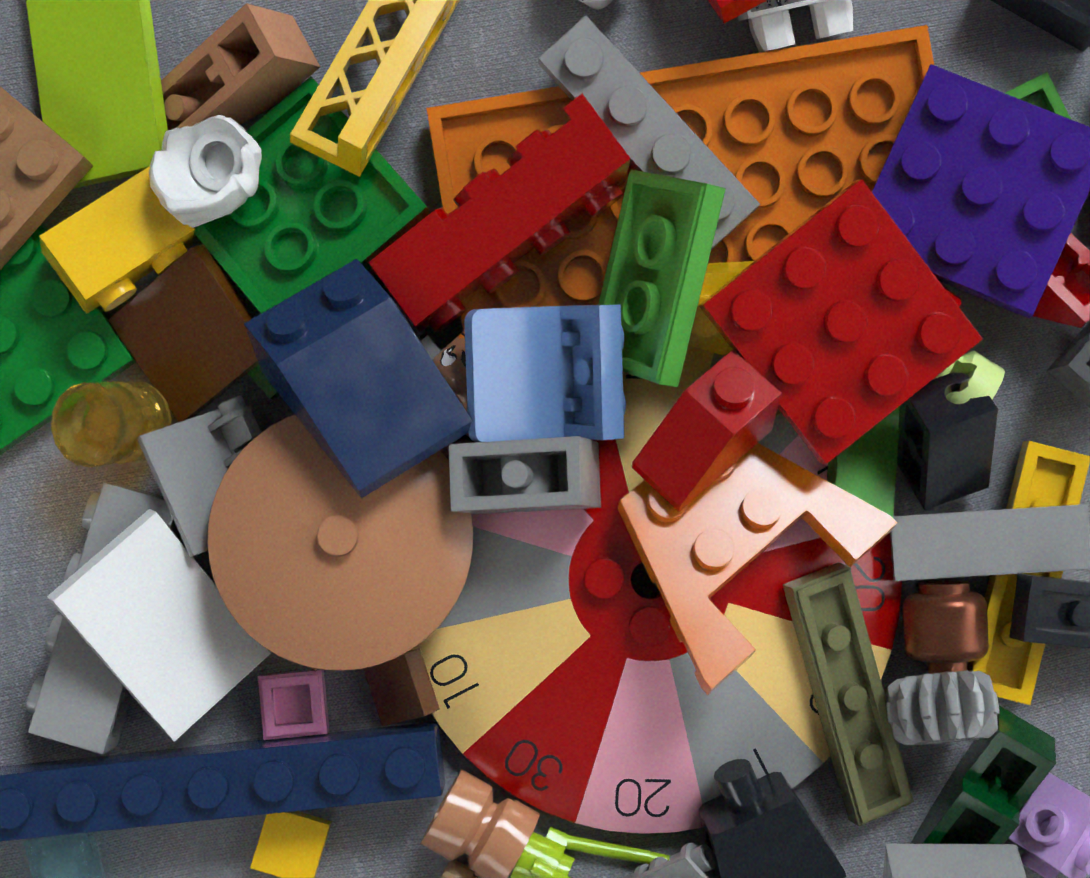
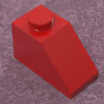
[632,349,782,512]

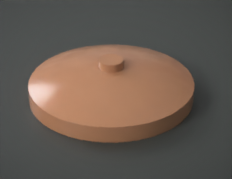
[208,415,473,671]

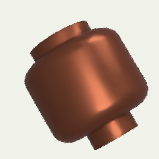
[903,581,989,674]

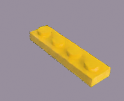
[967,441,1090,705]

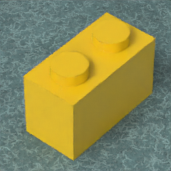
[39,166,195,314]

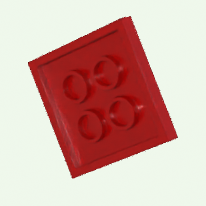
[699,179,983,464]

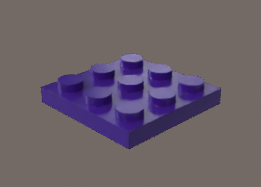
[872,64,1090,319]

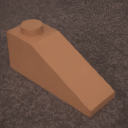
[161,3,321,130]

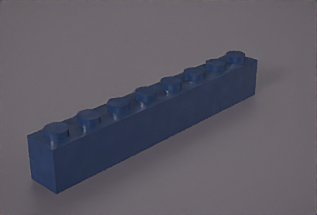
[0,722,445,842]

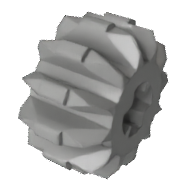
[886,670,1000,746]

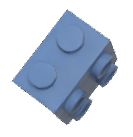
[464,305,626,442]

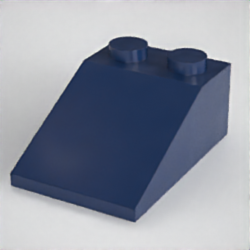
[244,259,472,499]

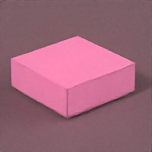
[258,669,330,740]

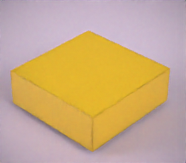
[250,811,332,878]

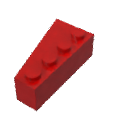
[368,93,631,332]

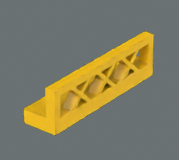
[290,0,460,177]

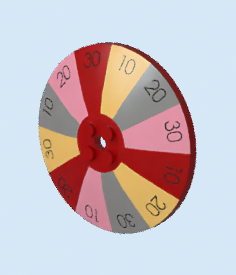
[410,346,902,834]

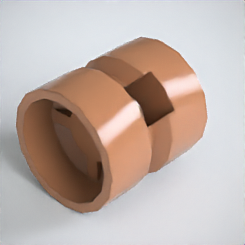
[420,769,540,878]

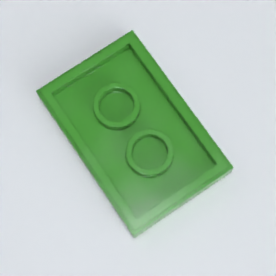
[598,169,726,387]

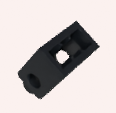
[699,759,847,878]

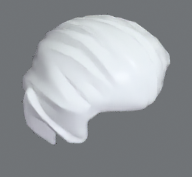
[149,115,262,228]

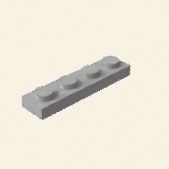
[538,15,760,250]

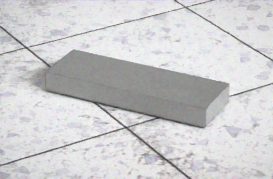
[890,504,1090,581]

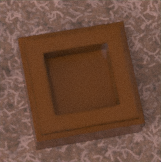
[363,648,440,726]

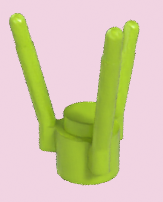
[510,826,670,878]

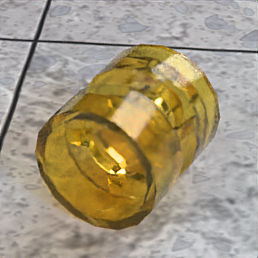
[51,380,172,468]

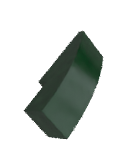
[910,706,1056,844]

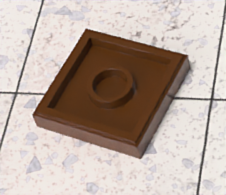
[108,245,259,422]

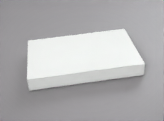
[47,509,271,742]

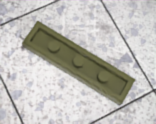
[783,562,914,826]

